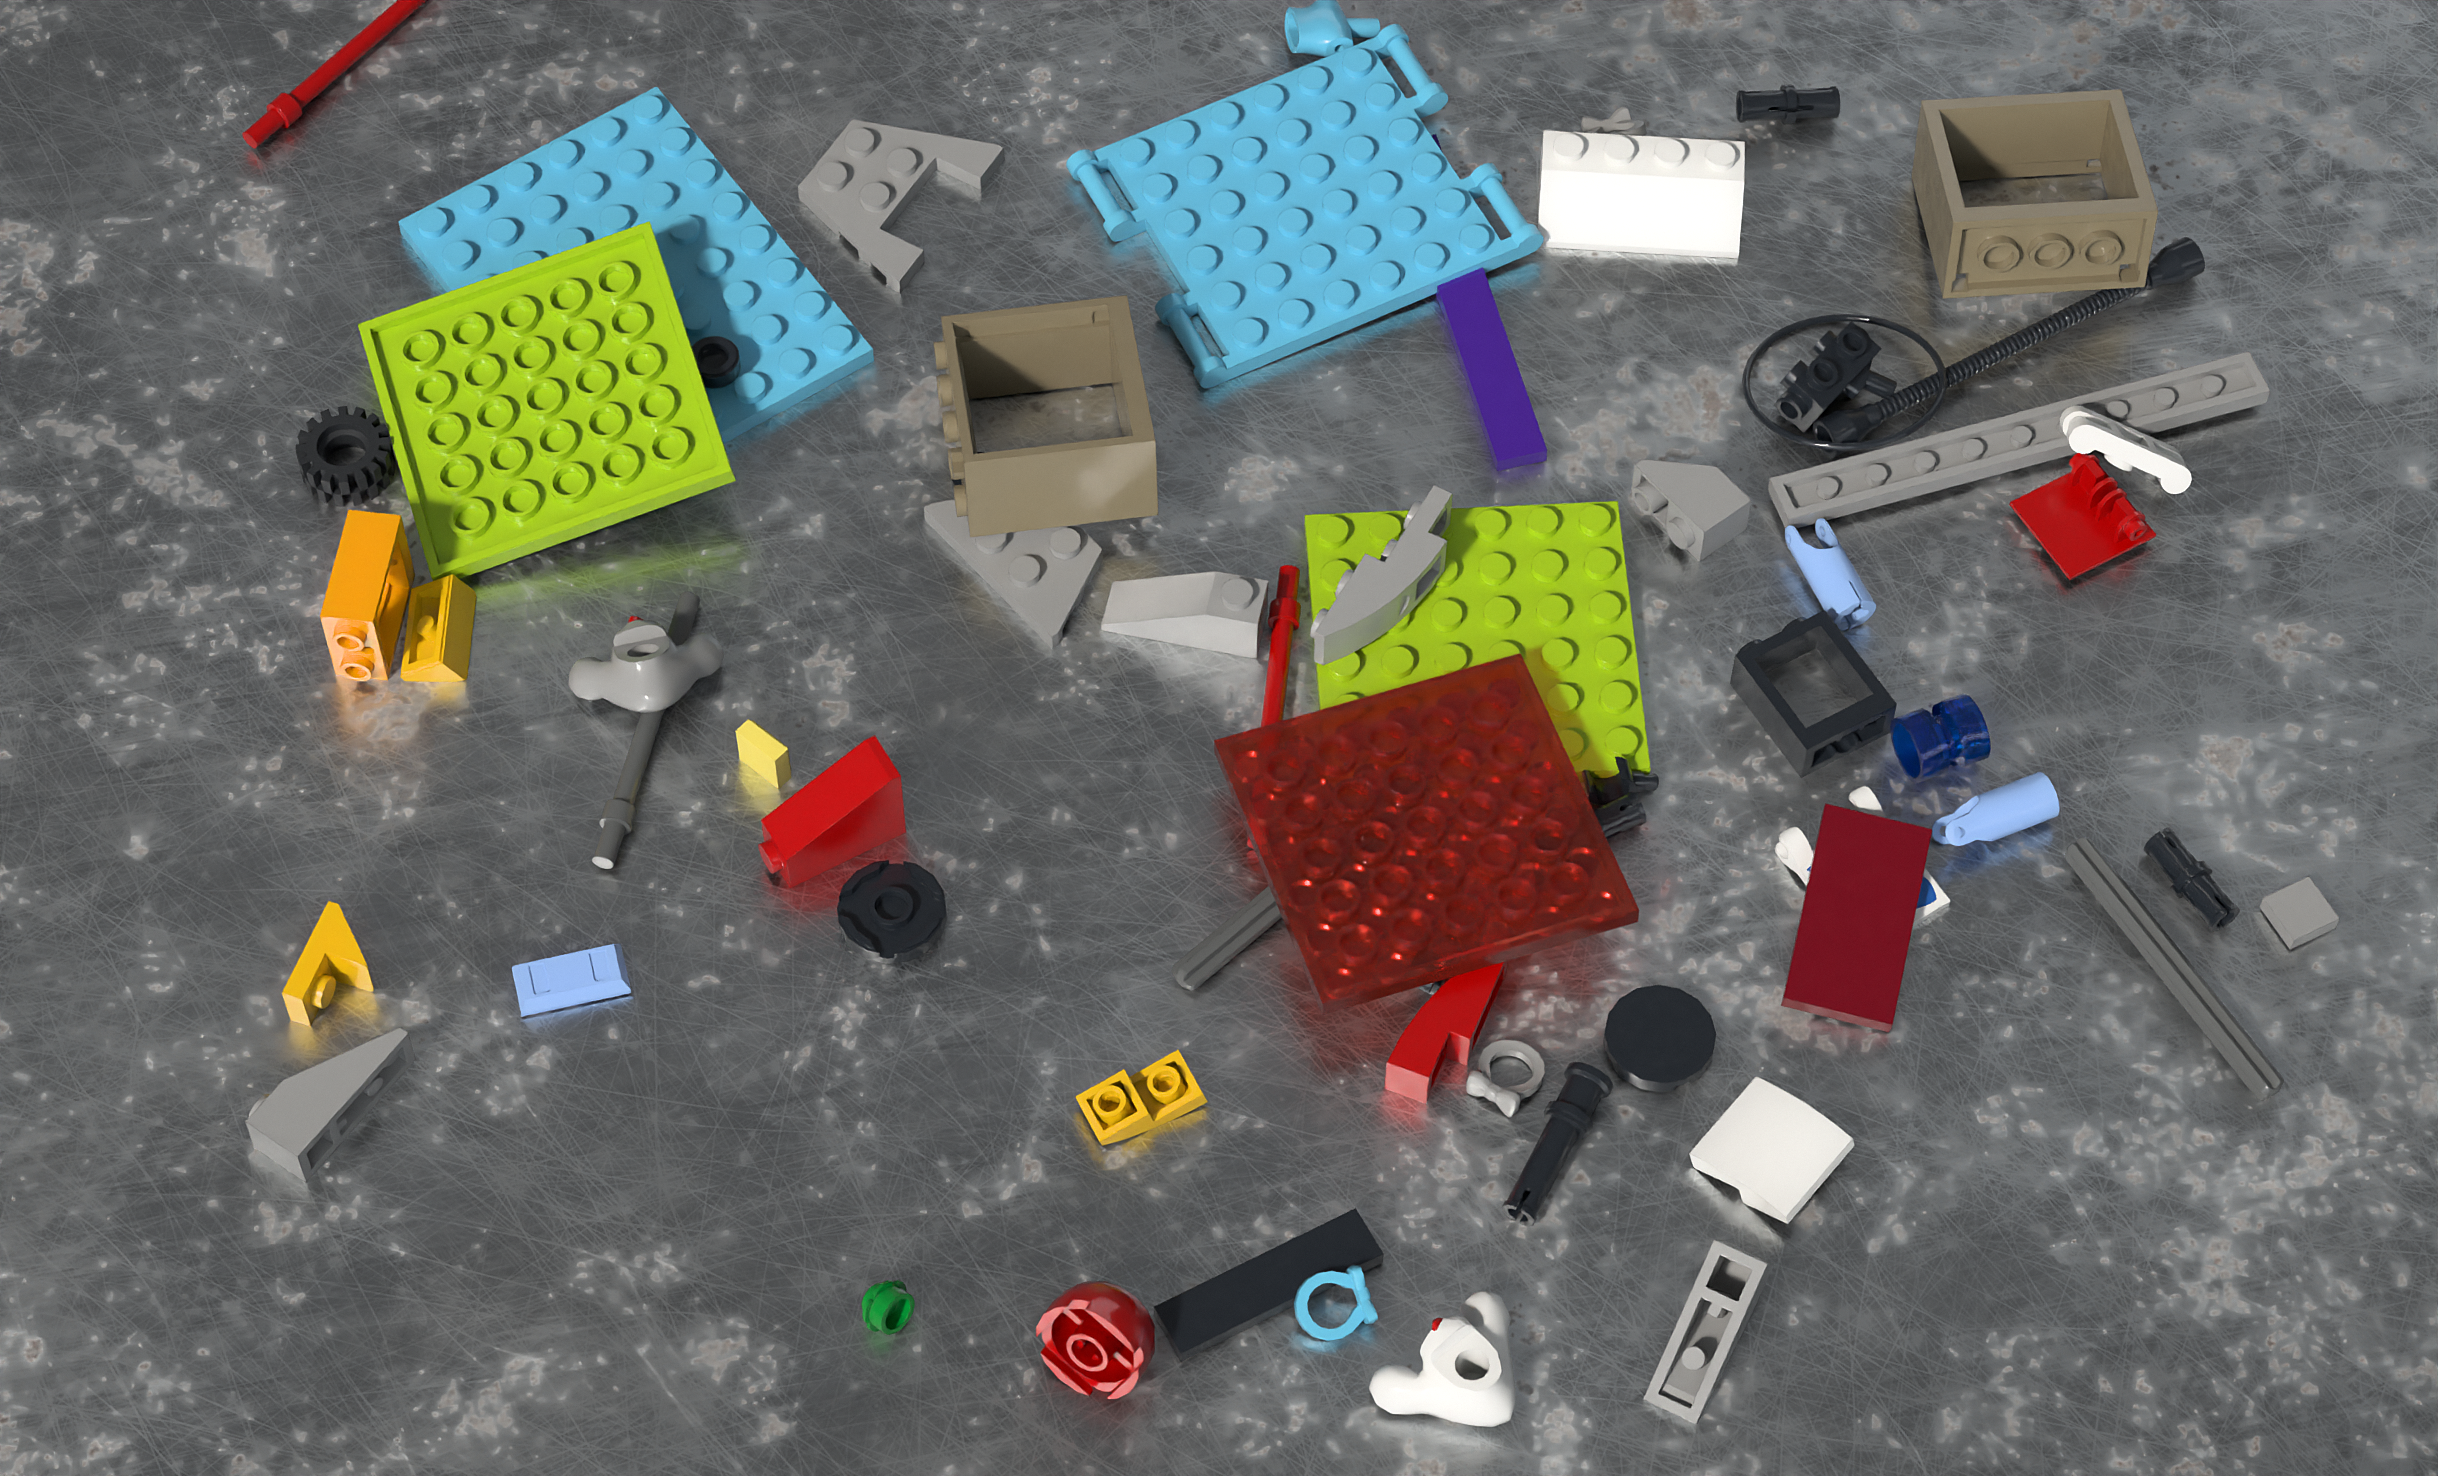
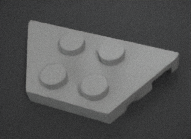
[924,499,1103,649]

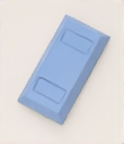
[512,943,632,1017]

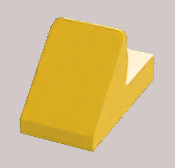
[282,901,374,1026]

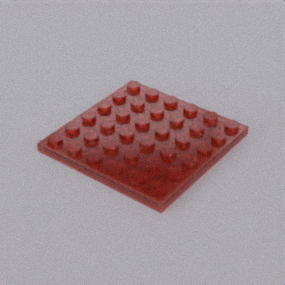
[1214,653,1639,1015]

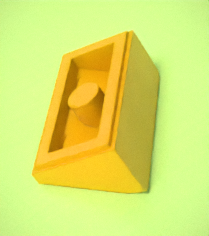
[400,574,477,682]

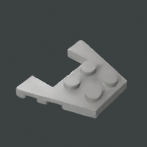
[798,119,1005,293]

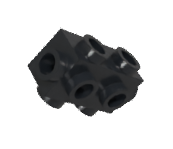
[1774,321,1897,433]

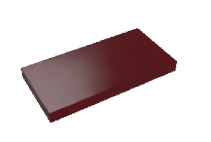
[1781,803,1932,1032]

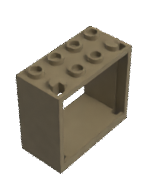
[1911,89,2158,299]
[933,295,1158,537]

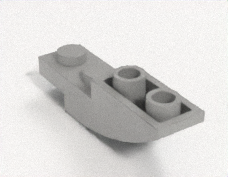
[1310,485,1453,665]

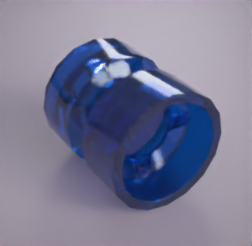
[1890,693,1991,784]

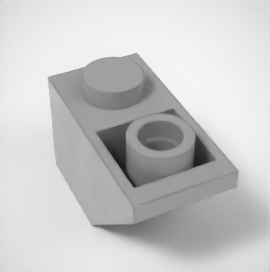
[1630,459,1752,562]

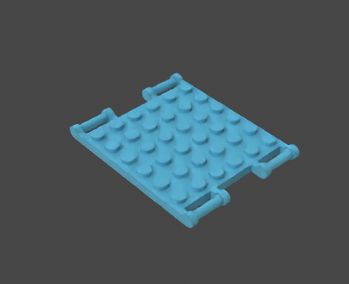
[1066,24,1544,388]

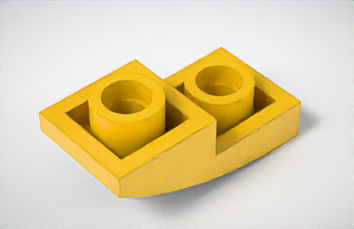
[1075,1050,1208,1146]

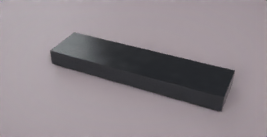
[1154,1208,1384,1362]

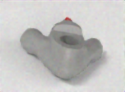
[568,616,724,713]

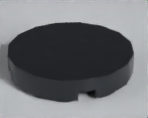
[837,860,947,964]
[1603,985,1716,1092]

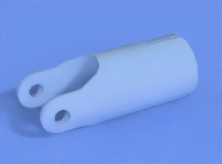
[1784,518,1876,631]
[1932,772,2060,846]

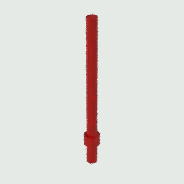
[242,0,428,149]
[1247,565,1301,850]

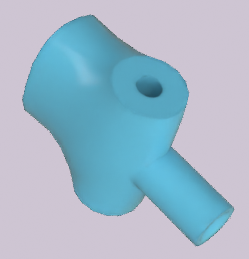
[1284,0,1380,57]

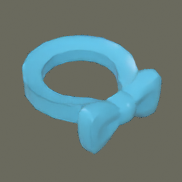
[1294,1265,1378,1341]

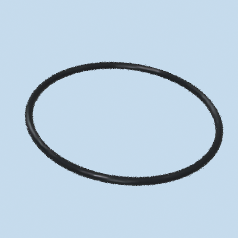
[1742,314,1947,451]

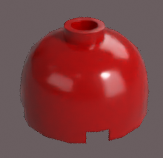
[1036,1281,1155,1399]

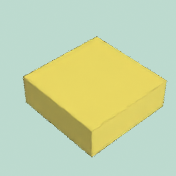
[736,719,792,790]

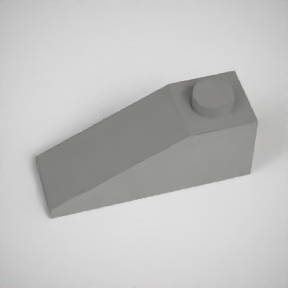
[1101,571,1269,659]
[245,1027,416,1182]
[1643,1239,1774,1424]

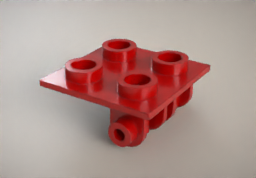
[2009,453,2156,580]

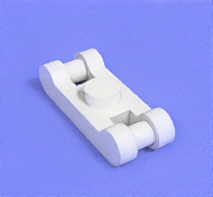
[2060,405,2192,494]

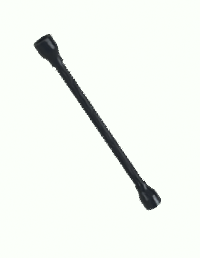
[1813,237,2205,458]

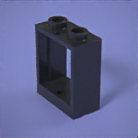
[1730,610,1897,778]

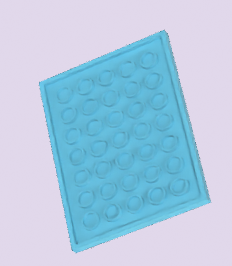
[398,86,874,444]

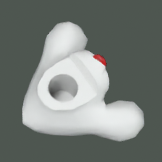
[1369,1290,1516,1427]

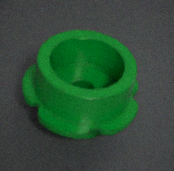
[861,1280,915,1335]

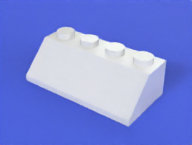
[1537,130,1745,259]

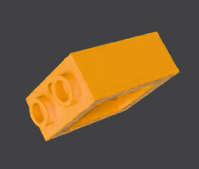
[320,510,415,681]

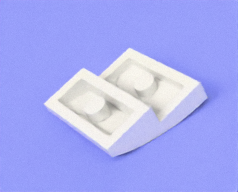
[1689,1076,1855,1224]

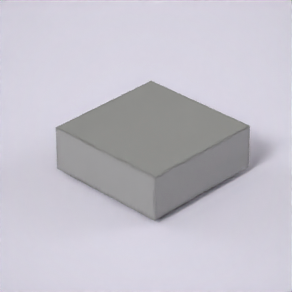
[2260,876,2340,950]

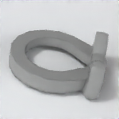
[1581,107,1647,136]
[1466,1039,1545,1117]

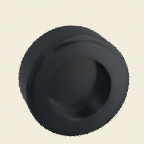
[692,336,741,389]

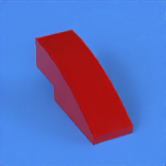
[1384,945,1510,1104]

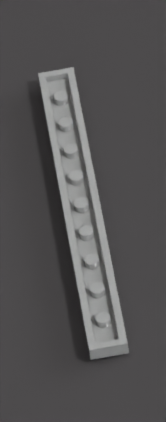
[1768,351,2270,529]

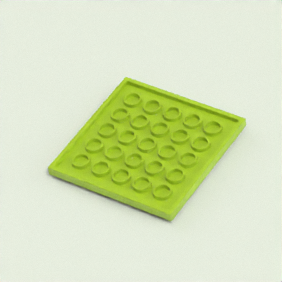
[358,221,736,581]
[1304,501,1651,794]

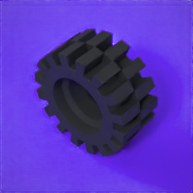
[296,406,396,507]

